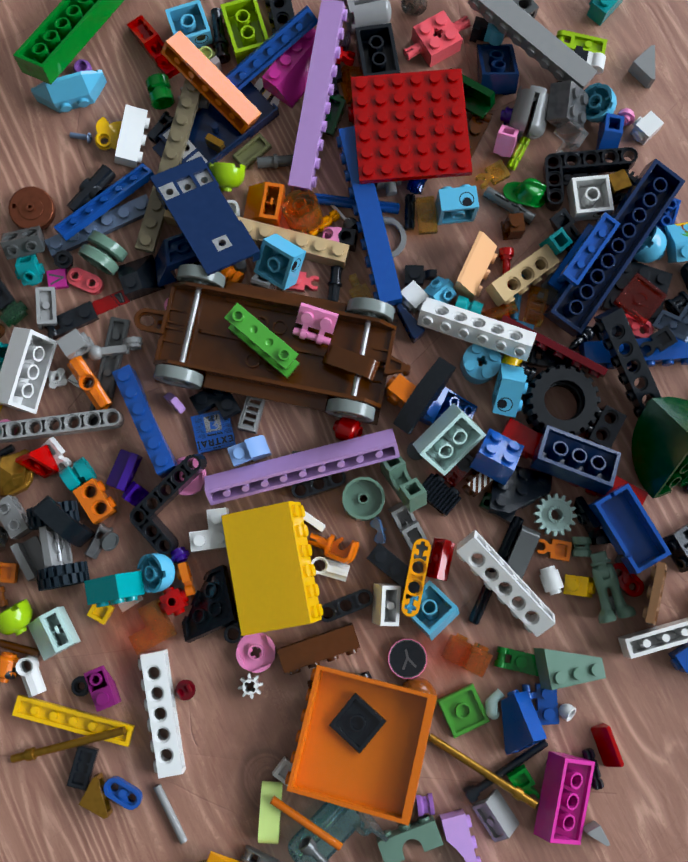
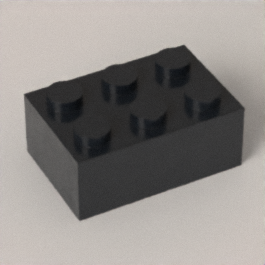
[355,23,400,76]

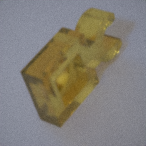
[475,159,511,189]

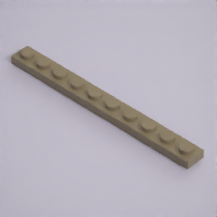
[135,78,202,254]

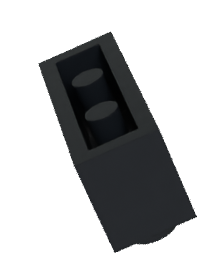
[366,543,426,593]

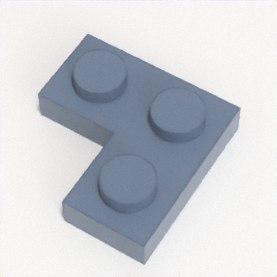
[652,304,688,343]

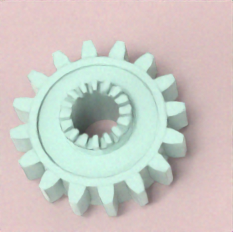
[533,493,577,536]

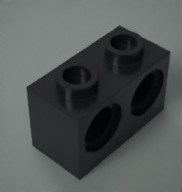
[585,405,627,449]

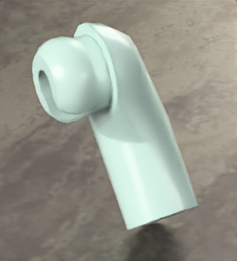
[485,689,505,720]

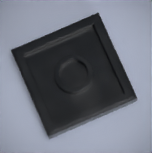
[329,693,387,753]

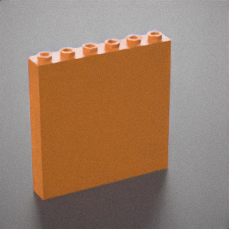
[285,665,437,826]

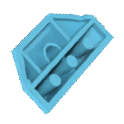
[31,70,107,113]

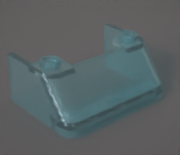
[288,802,389,862]

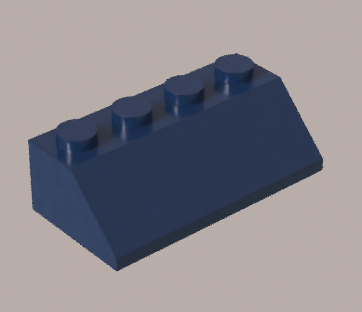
[530,425,622,495]

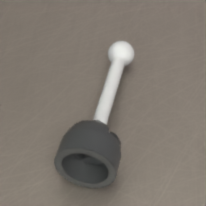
[330,205,358,229]

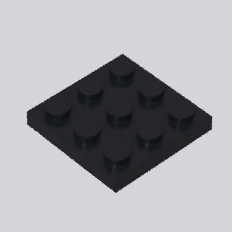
[602,260,673,325]

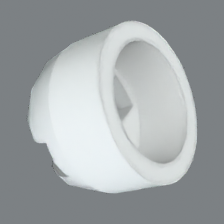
[558,703,576,722]

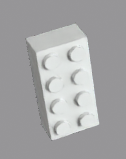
[0,327,57,414]

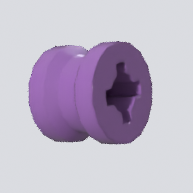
[416,793,435,817]

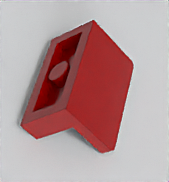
[426,538,455,581]

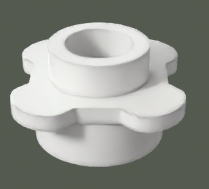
[47,368,68,389]

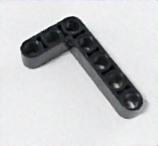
[543,147,638,211]
[129,454,207,555]

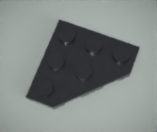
[488,466,552,517]
[182,565,238,643]

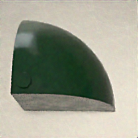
[631,397,688,498]

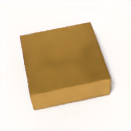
[609,169,632,194]

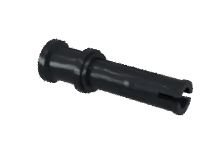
[211,8,231,64]

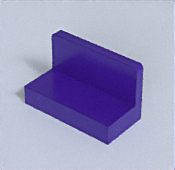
[106,449,143,492]

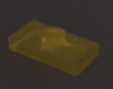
[415,196,438,235]

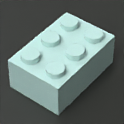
[413,403,486,476]

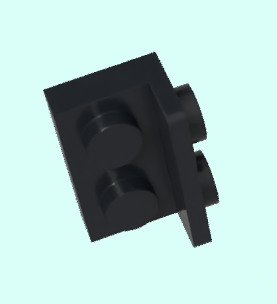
[663,524,688,573]

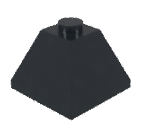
[118,254,165,301]

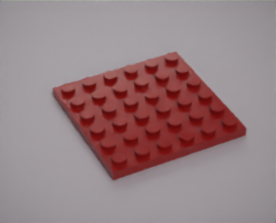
[351,68,473,184]

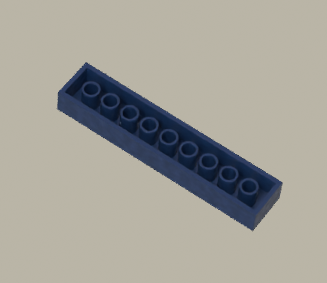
[543,158,685,337]

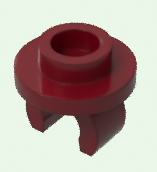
[175,680,196,700]

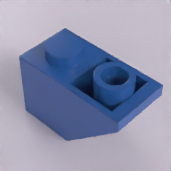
[596,113,625,160]

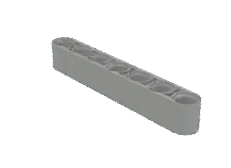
[0,409,124,443]

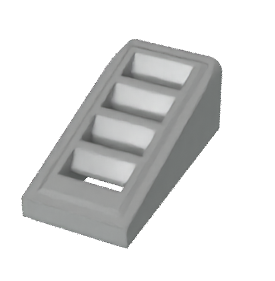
[237,396,266,434]

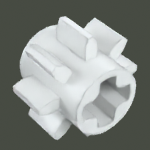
[238,673,263,699]

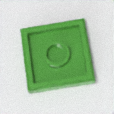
[437,683,490,738]

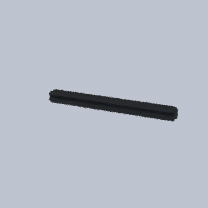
[468,516,524,625]

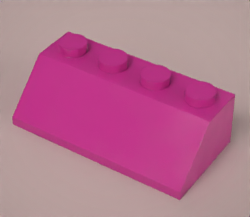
[262,28,316,108]
[533,751,595,845]

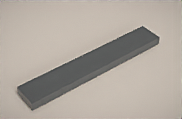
[89,317,131,426]

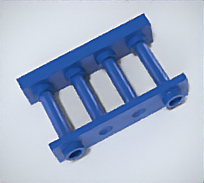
[547,212,621,292]

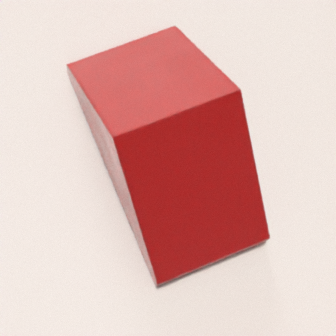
[15,445,59,478]

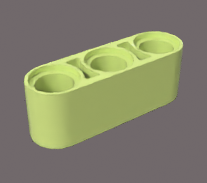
[258,781,283,844]

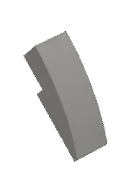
[388,502,432,564]

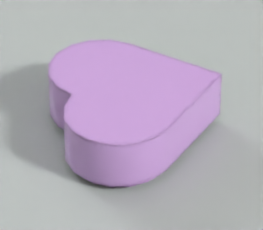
[164,392,186,414]

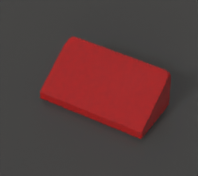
[591,723,624,767]

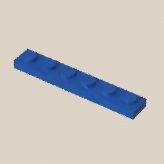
[226,6,318,91]
[54,163,154,241]

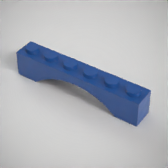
[112,364,178,478]

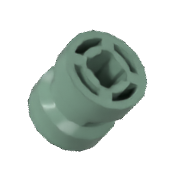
[572,537,592,557]

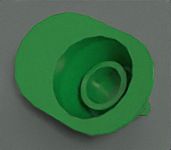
[503,178,546,208]

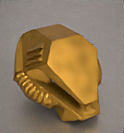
[0,449,34,497]

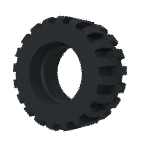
[522,365,601,436]

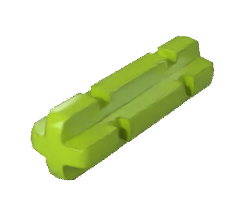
[507,136,530,171]

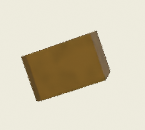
[79,772,113,819]

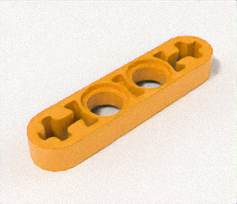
[401,539,431,617]

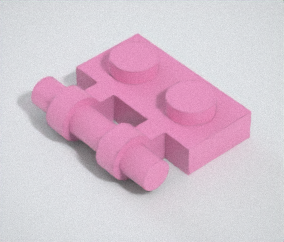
[292,303,339,345]

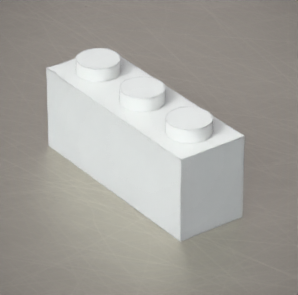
[114,104,150,168]

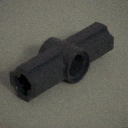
[67,165,116,212]

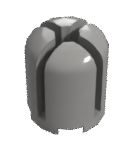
[343,0,392,34]
[509,85,549,140]

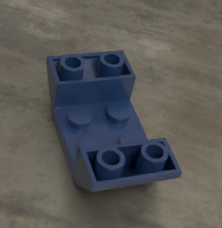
[155,233,226,287]

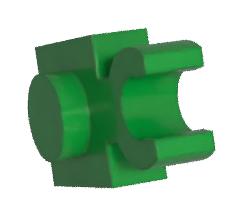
[507,764,540,799]

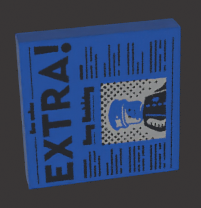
[191,410,236,454]

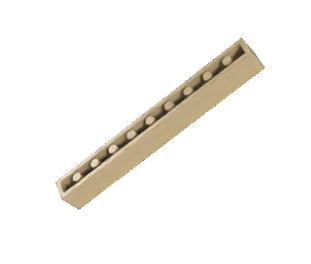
[163,209,350,270]

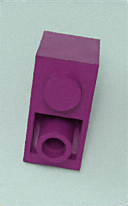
[83,665,122,712]

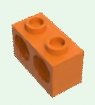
[73,478,117,525]

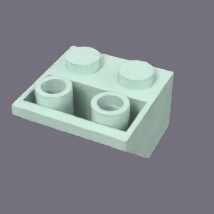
[27,606,81,661]

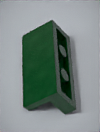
[450,68,495,119]

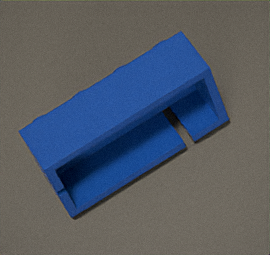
[588,483,672,574]

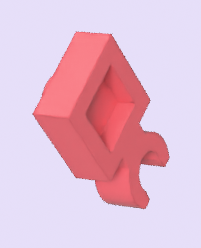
[286,271,319,292]

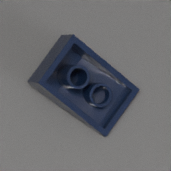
[476,44,519,95]

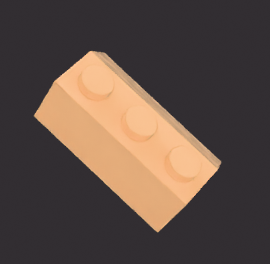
[454,231,498,301]

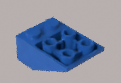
[419,387,477,426]

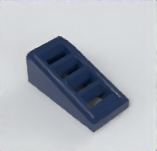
[396,303,425,344]

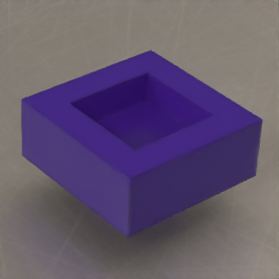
[121,481,149,507]

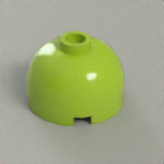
[209,162,245,192]
[0,598,33,636]

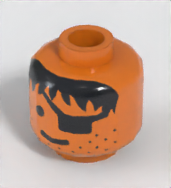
[0,652,20,683]

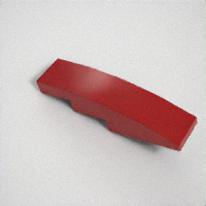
[127,15,180,79]

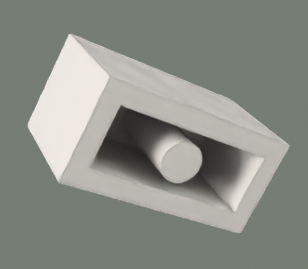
[372,583,401,626]

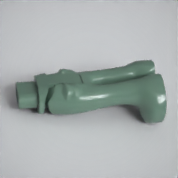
[590,551,636,624]

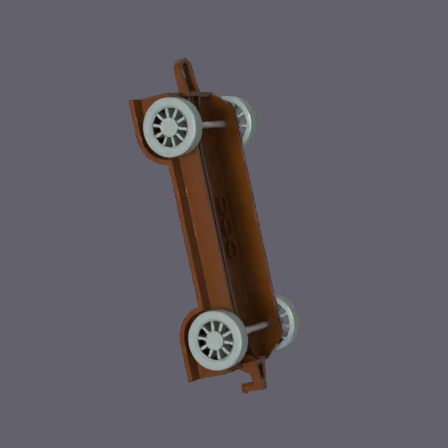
[134,264,411,425]

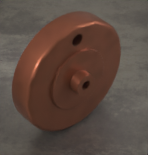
[8,186,56,230]

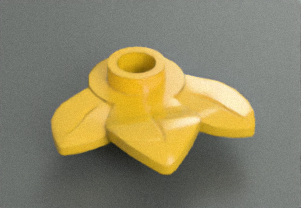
[95,117,122,150]

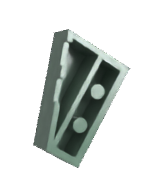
[533,648,606,690]

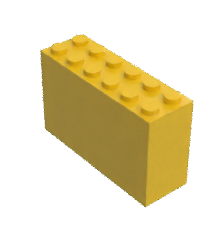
[221,501,323,636]

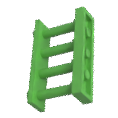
[224,303,300,378]

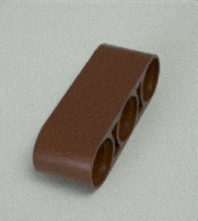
[322,344,380,382]

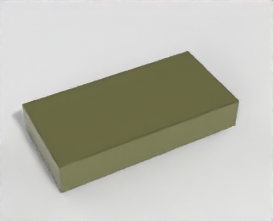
[232,133,272,170]

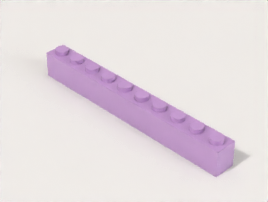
[288,0,348,193]
[204,428,400,505]

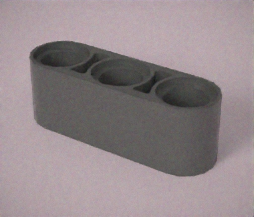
[506,525,541,579]

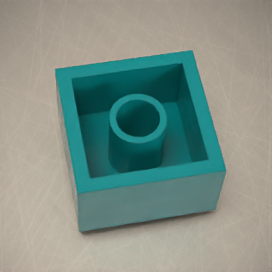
[84,571,145,608]

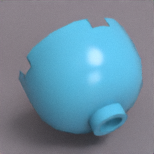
[584,83,617,123]
[633,226,667,263]
[137,553,175,593]

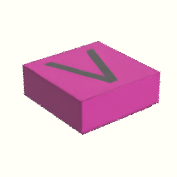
[46,269,69,290]

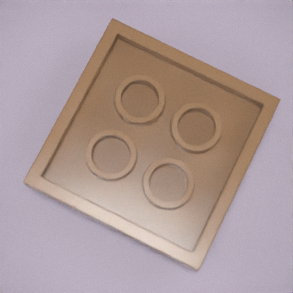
[642,562,668,626]

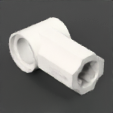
[311,557,350,582]
[15,655,47,697]

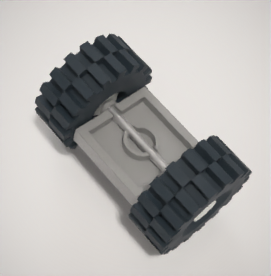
[26,501,90,591]

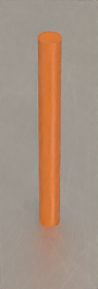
[270,796,343,851]

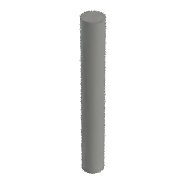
[153,784,188,844]

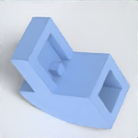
[227,435,272,467]

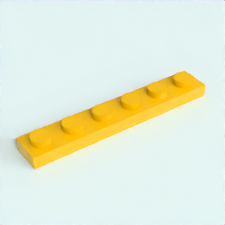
[12,694,135,747]

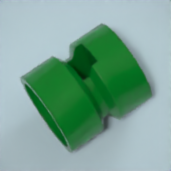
[145,73,175,110]

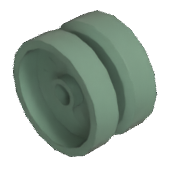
[78,230,128,276]
[342,477,385,521]

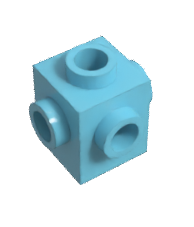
[424,276,457,304]

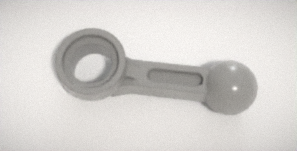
[87,336,143,360]

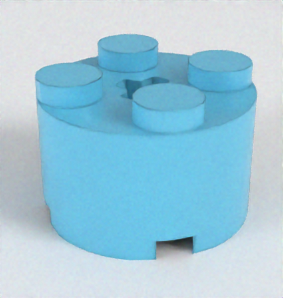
[460,344,501,384]

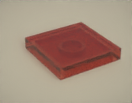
[613,273,668,325]

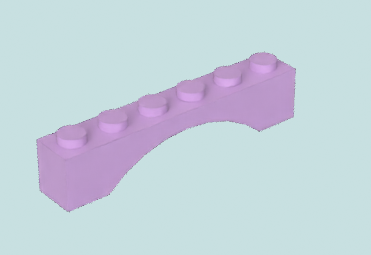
[439,809,481,862]

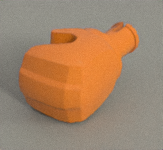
[308,533,359,565]

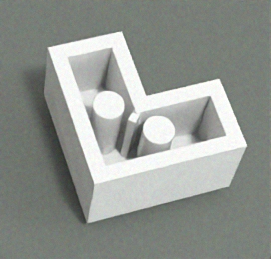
[189,507,229,552]

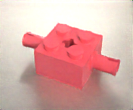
[403,10,471,68]

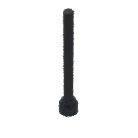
[462,740,548,804]

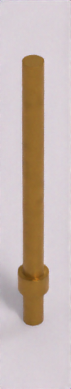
[10,726,126,763]
[428,733,538,809]

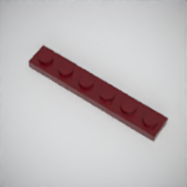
[501,315,608,378]

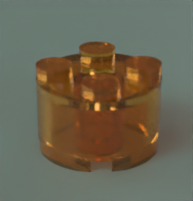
[281,189,323,234]

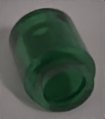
[0,300,28,328]

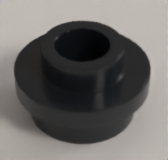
[71,676,90,697]

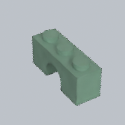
[380,454,427,513]
[376,815,444,862]

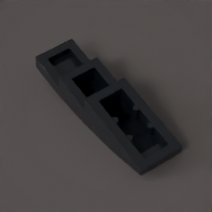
[393,357,456,434]

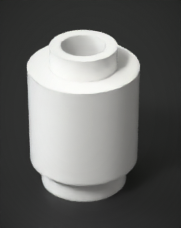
[539,565,564,596]

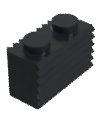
[422,473,461,517]

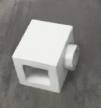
[630,111,664,145]
[401,280,429,313]

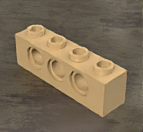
[485,244,560,307]

